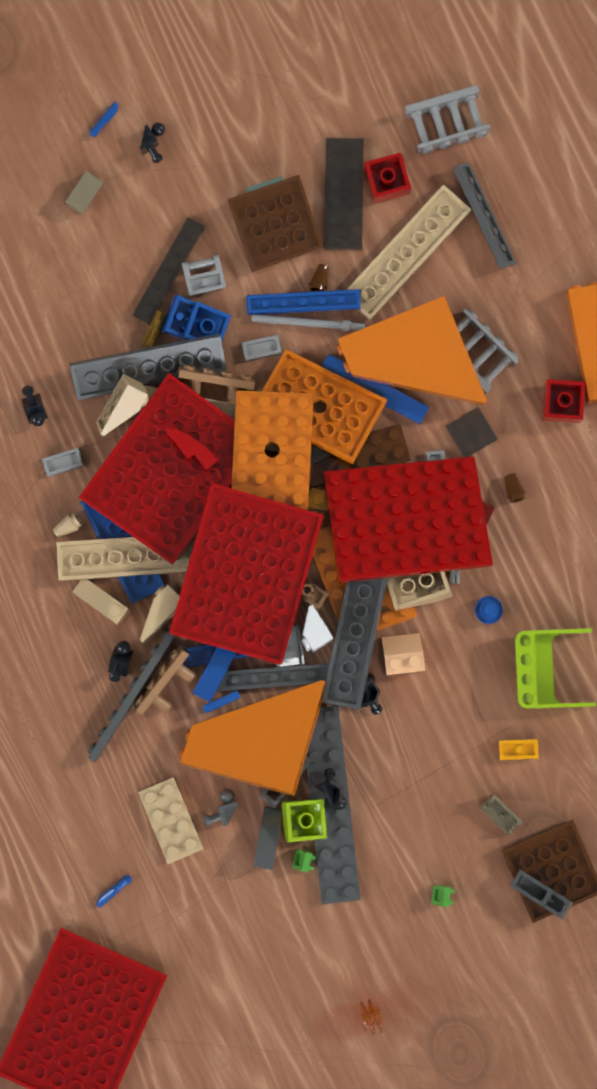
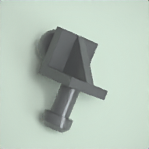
[203,789,238,826]

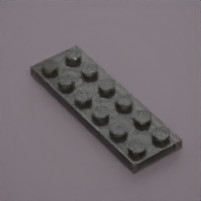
[324,138,364,251]

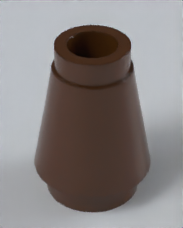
[309,264,329,292]
[505,473,525,503]

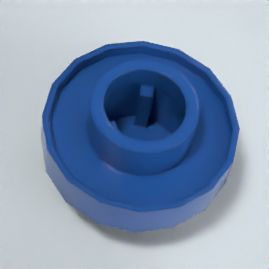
[474,596,503,624]

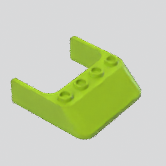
[515,628,596,709]

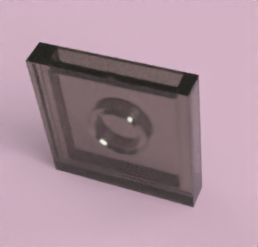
[446,407,498,457]

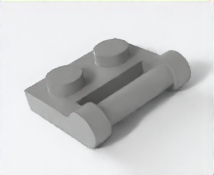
[181,254,226,296]

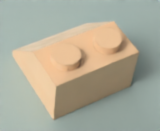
[381,633,425,676]

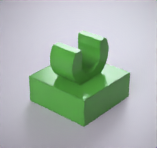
[292,849,317,873]
[431,884,455,907]

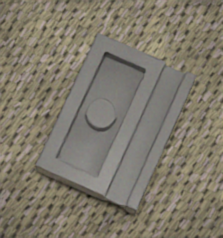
[276,626,305,667]

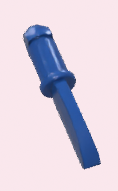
[90,102,119,137]
[96,875,132,908]

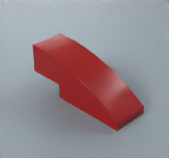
[164,426,218,471]

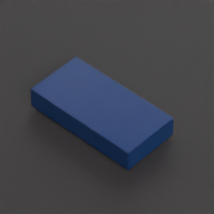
[202,690,241,713]

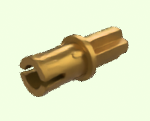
[141,310,167,348]

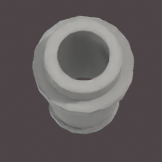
[448,570,460,584]

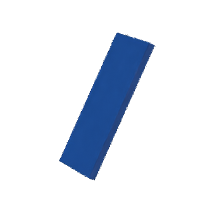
[80,501,166,604]

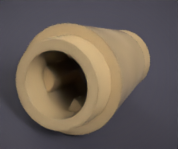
[53,513,82,538]

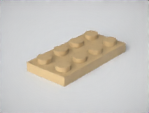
[138,777,204,864]

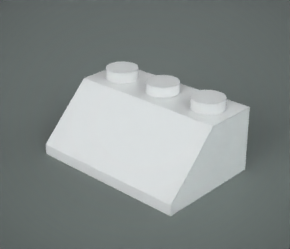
[302,605,333,653]

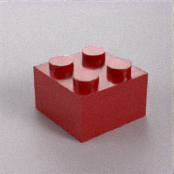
[364,152,411,204]
[542,379,585,423]

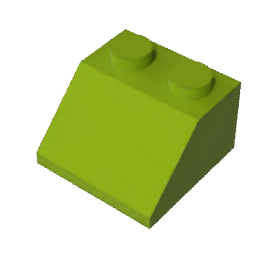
[281,799,327,842]

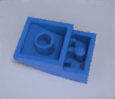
[161,295,231,342]

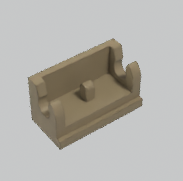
[64,171,104,214]
[480,794,523,835]

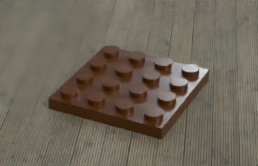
[227,175,323,272]
[501,820,597,923]

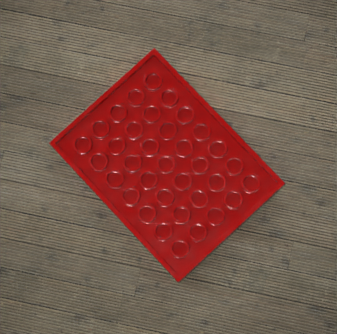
[78,373,235,565]
[323,456,493,583]
[169,483,324,665]
[0,927,168,1089]

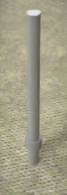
[252,314,365,332]

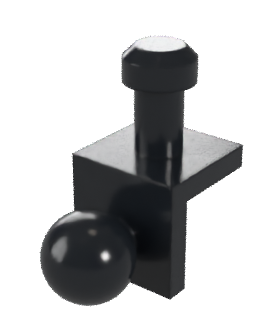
[140,122,165,164]
[22,385,48,427]
[108,641,134,682]
[361,673,383,715]
[315,768,347,810]

